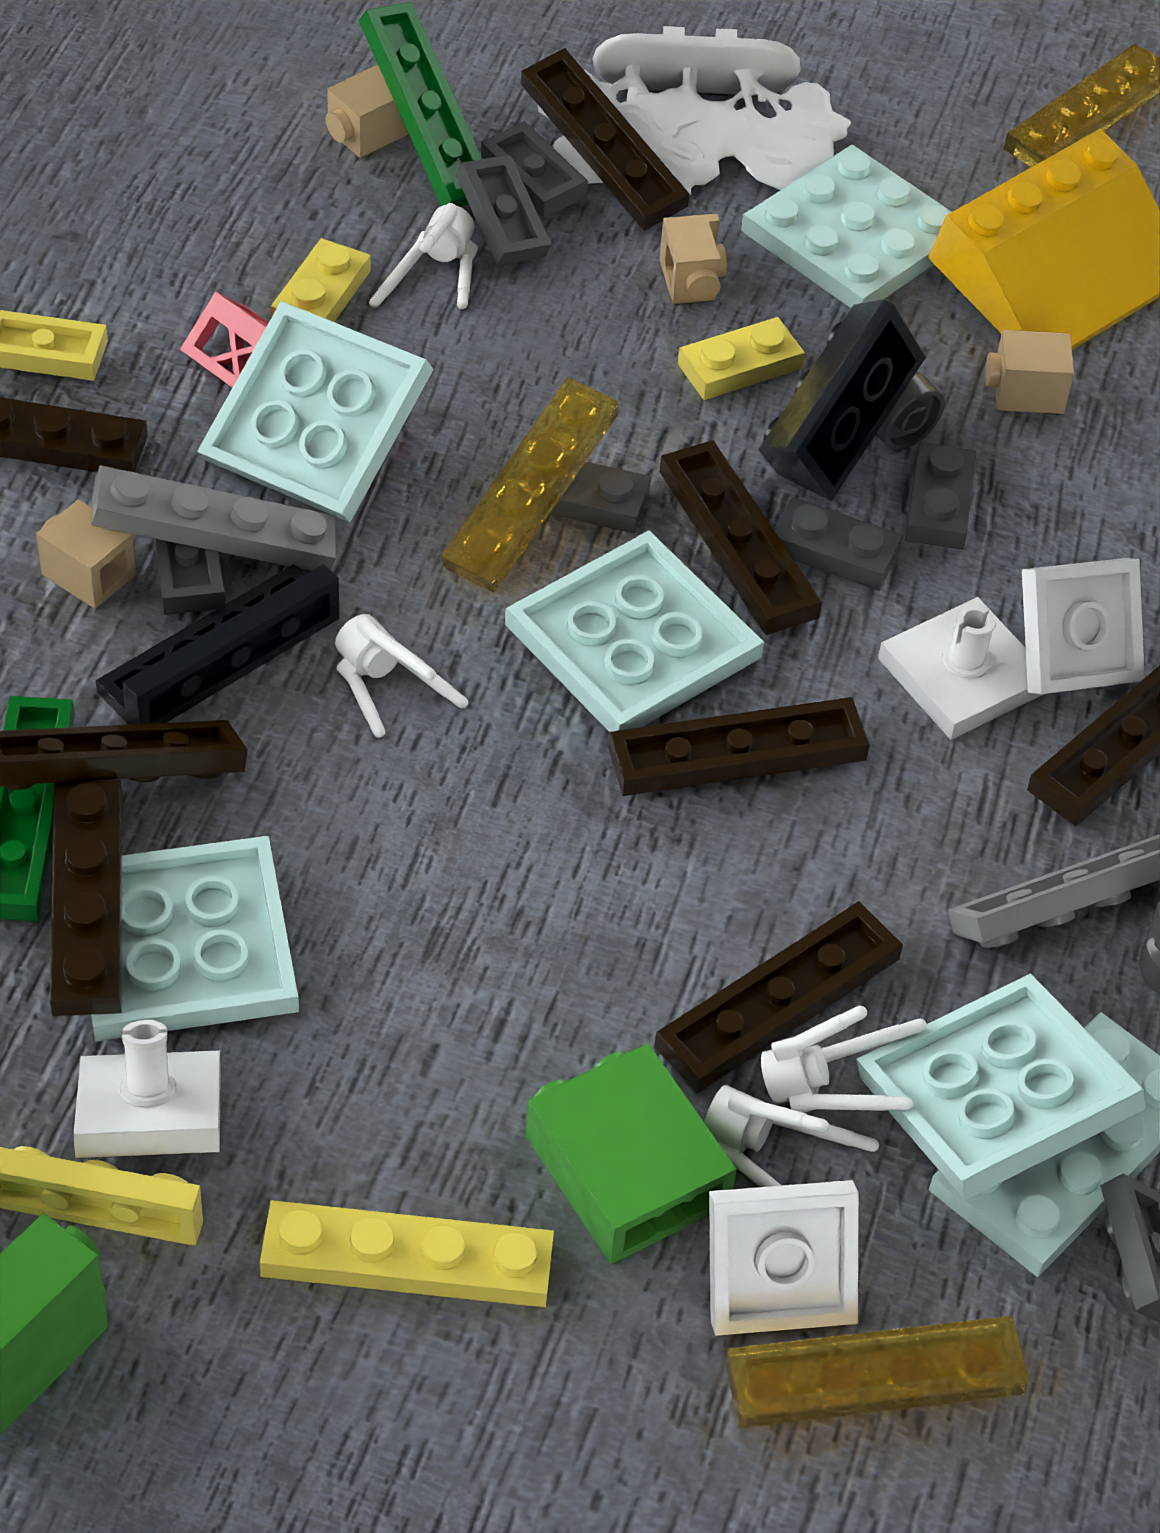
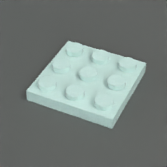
[741,145,952,308]
[197,301,434,523]
[505,531,764,732]
[91,836,299,1042]
[856,973,1146,1201]

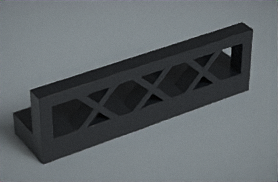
[95,564,340,725]

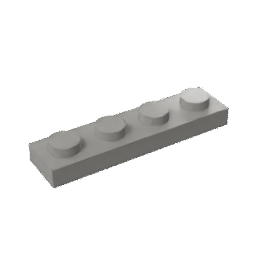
[91,465,336,571]
[947,834,1160,948]

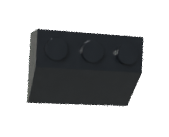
[758,299,926,502]

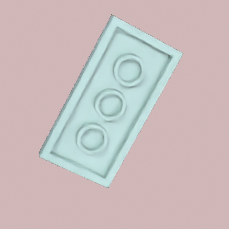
[929,1012,1160,1277]

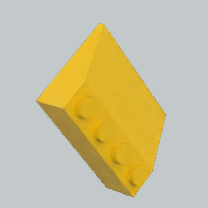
[928,128,1160,350]

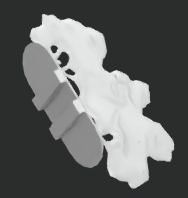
[537,26,851,195]

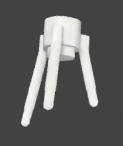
[369,203,478,309]
[335,614,468,738]
[761,1006,927,1113]
[704,1085,879,1187]

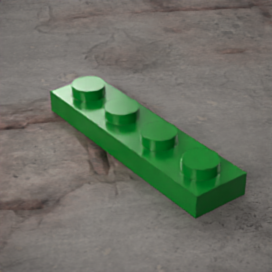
[359,2,482,207]
[0,696,75,921]

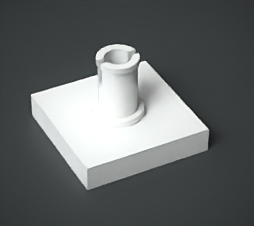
[1022,558,1145,694]
[878,597,1044,740]
[74,1020,221,1158]
[709,1180,859,1336]

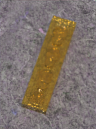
[1004,44,1160,167]
[441,377,619,593]
[725,1316,1030,1429]

